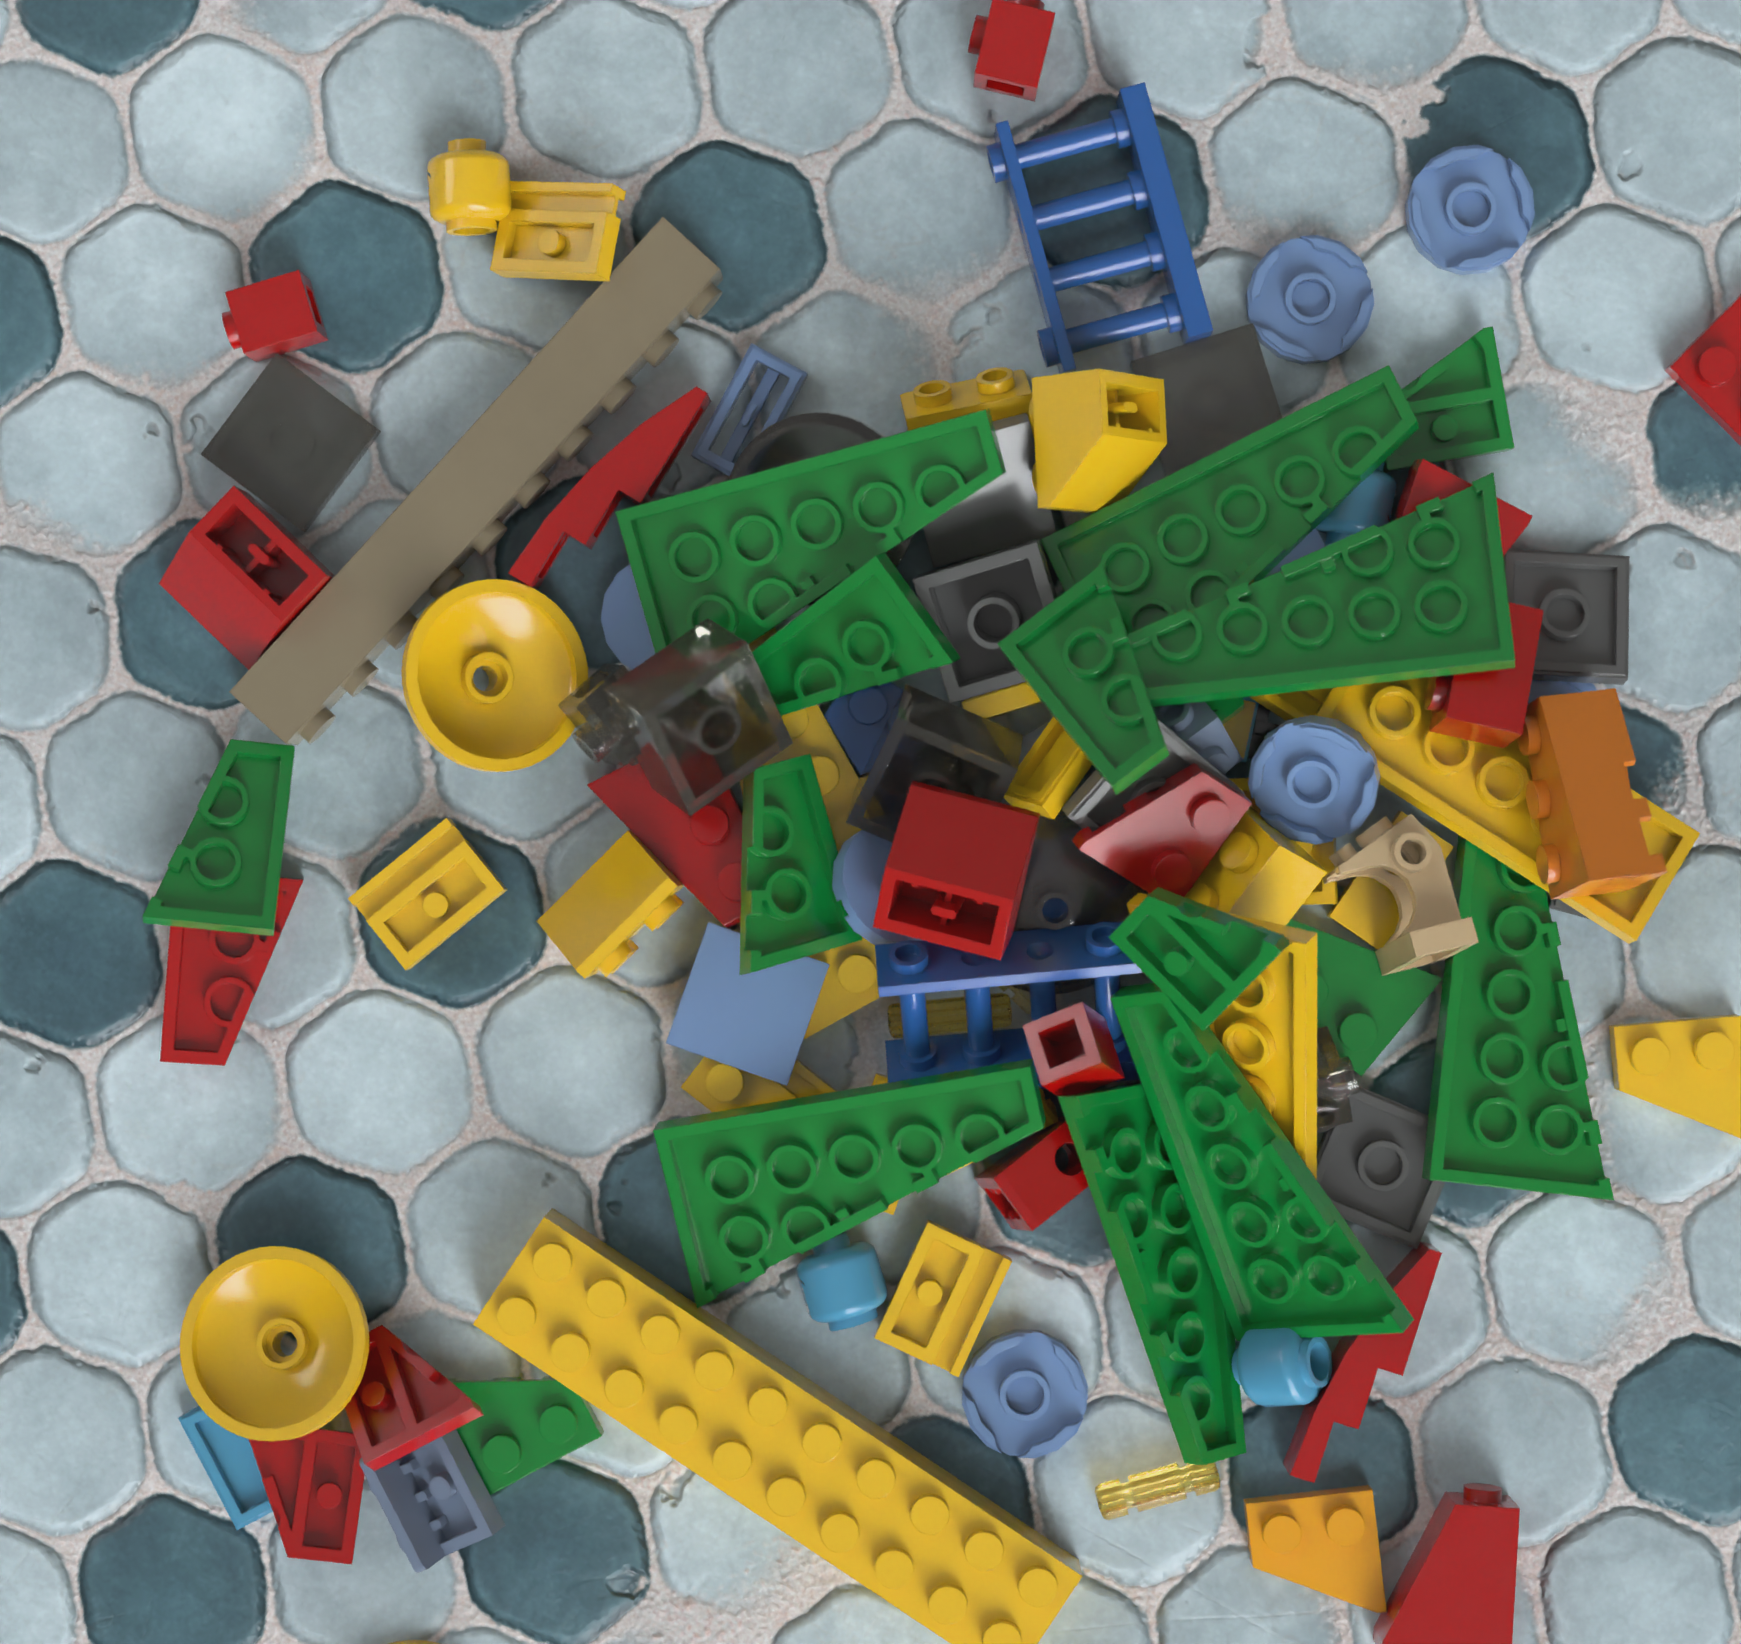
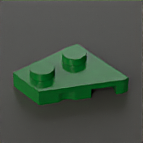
[1384,326,1514,473]
[1109,887,1291,1031]
[448,1376,604,1495]

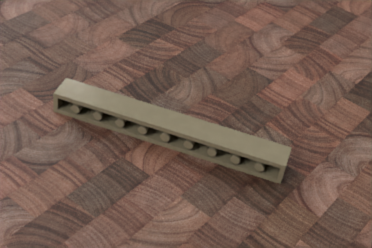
[229,217,723,745]

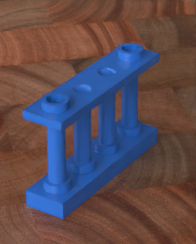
[986,82,1214,374]
[875,922,1142,1089]

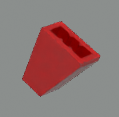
[1373,1483,1520,1644]

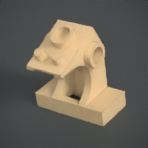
[1323,814,1478,976]

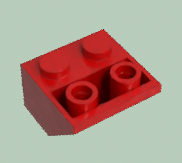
[159,486,335,670]
[873,781,1040,960]

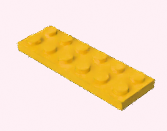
[1315,677,1700,944]

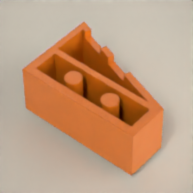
[1517,688,1667,900]

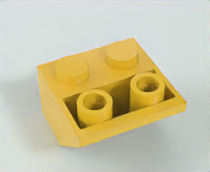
[1029,369,1167,513]
[1145,807,1327,926]
[537,830,684,979]

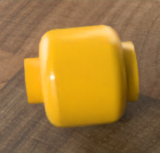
[427,138,512,236]

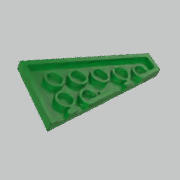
[1041,365,1419,634]
[615,409,1006,698]
[1127,472,1515,707]
[1422,835,1614,1200]
[1110,982,1414,1341]
[653,1058,1046,1308]
[1058,1082,1246,1465]

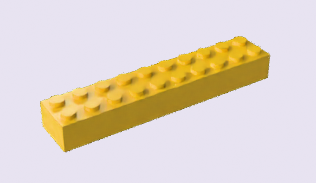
[473,1208,1082,1644]

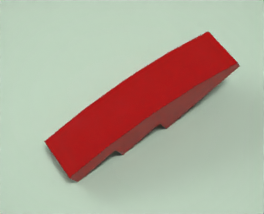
[508,386,711,590]
[1283,1241,1442,1483]

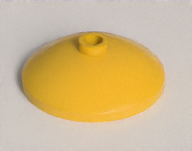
[401,579,589,772]
[180,1246,369,1441]

